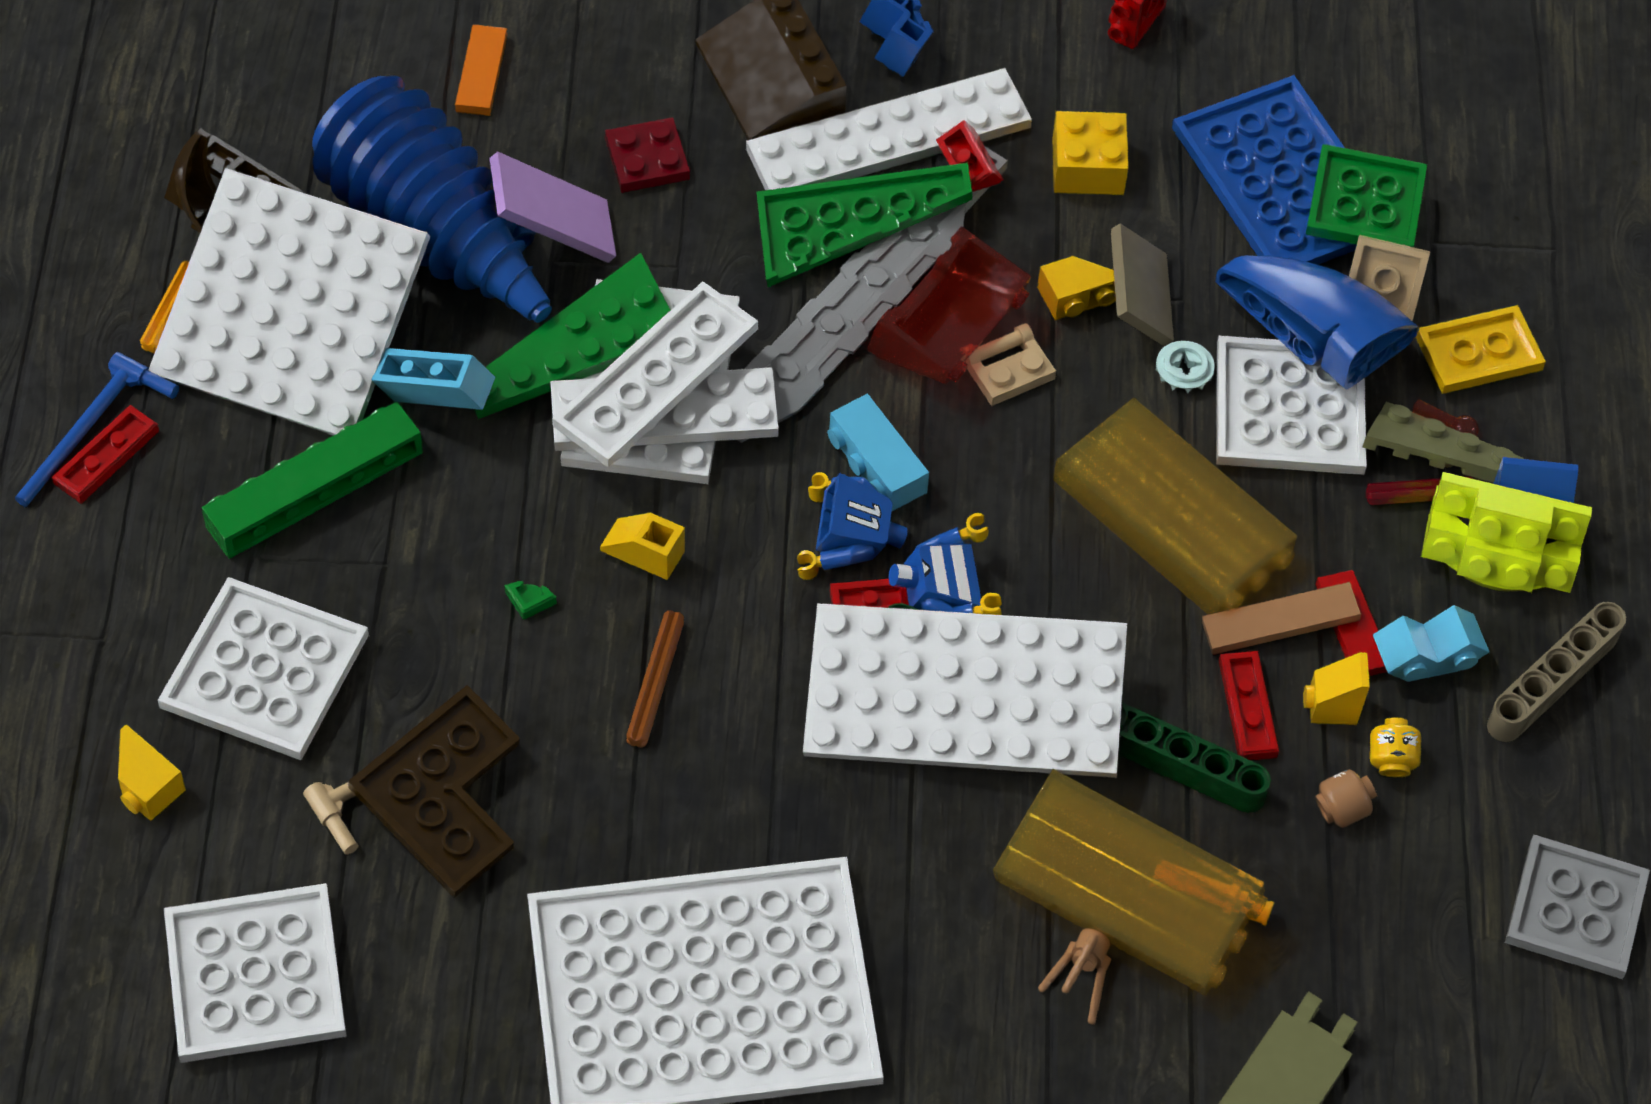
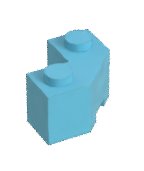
[1373,605,1489,682]

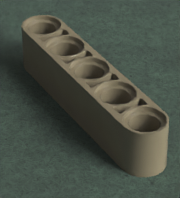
[1487,602,1626,742]

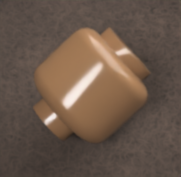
[1315,769,1377,828]

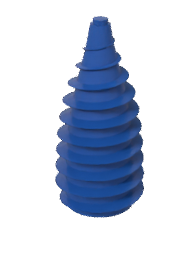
[312,75,552,323]

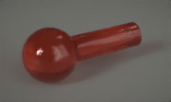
[1412,399,1479,437]

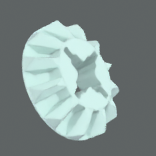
[1156,341,1215,393]

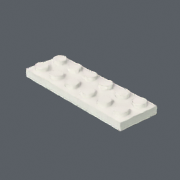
[552,281,758,468]
[551,367,778,451]

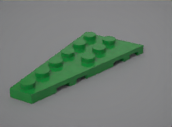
[756,163,973,287]

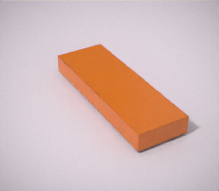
[455,25,507,116]

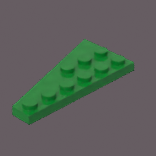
[473,253,671,419]

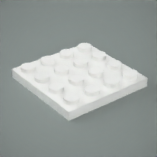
[1216,336,1367,475]
[158,577,369,760]
[164,883,346,1063]

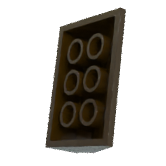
[696,0,847,140]

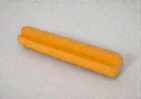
[140,261,189,354]

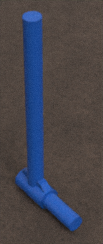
[15,352,179,507]

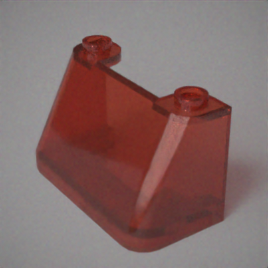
[867,226,1031,384]

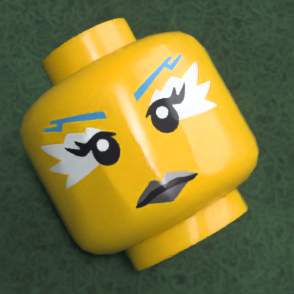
[1370,717,1421,777]

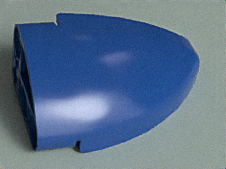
[1215,255,1419,389]

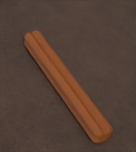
[626,610,684,748]

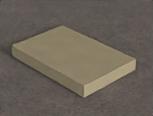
[1111,223,1174,346]

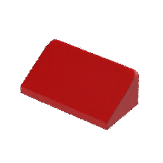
[936,120,1003,192]

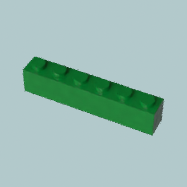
[201,402,423,559]

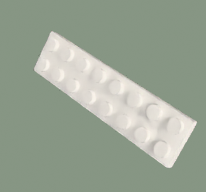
[746,68,1032,190]

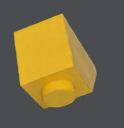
[1303,652,1370,725]
[118,724,186,821]

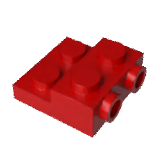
[1108,0,1167,49]

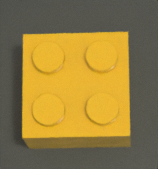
[1052,111,1128,195]

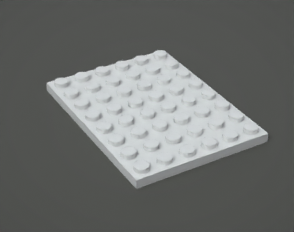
[527,857,884,1104]

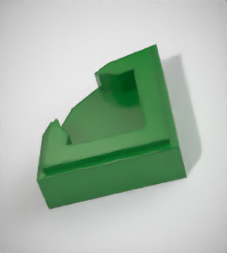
[504,581,557,620]

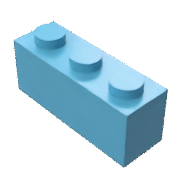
[371,348,495,410]
[827,393,929,511]

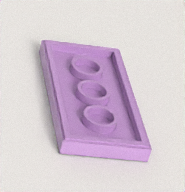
[489,151,616,263]

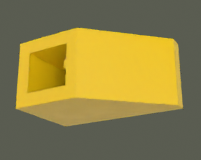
[1037,256,1116,320]
[600,513,685,580]

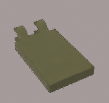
[1219,992,1358,1104]

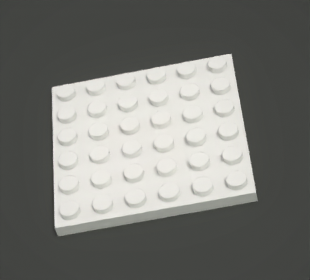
[148,168,431,435]

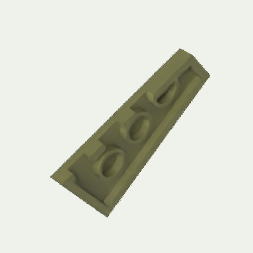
[1362,401,1523,483]

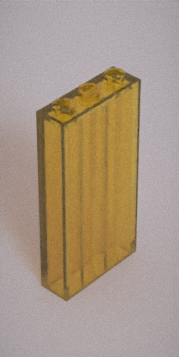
[1053,398,1297,615]
[993,769,1268,996]

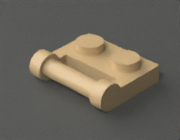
[960,323,1056,406]

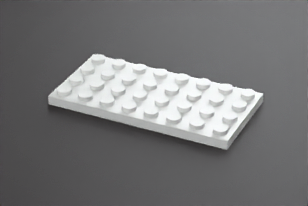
[803,603,1127,778]

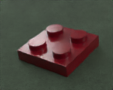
[605,117,690,193]

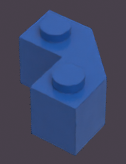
[859,0,933,77]

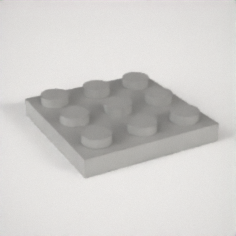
[1505,835,1650,979]

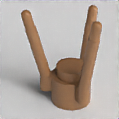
[1038,928,1111,1024]

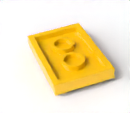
[1416,305,1546,394]

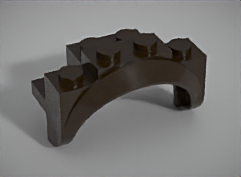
[164,128,309,233]

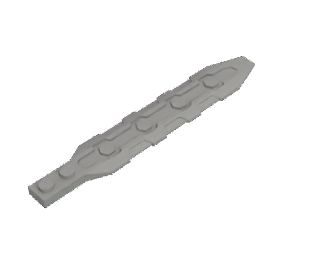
[736,147,1008,443]

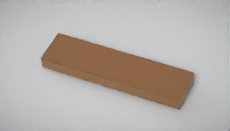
[1202,582,1361,655]

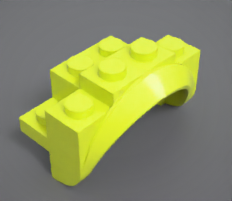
[1421,472,1592,593]

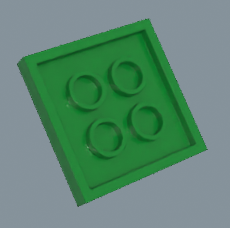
[1305,144,1427,247]

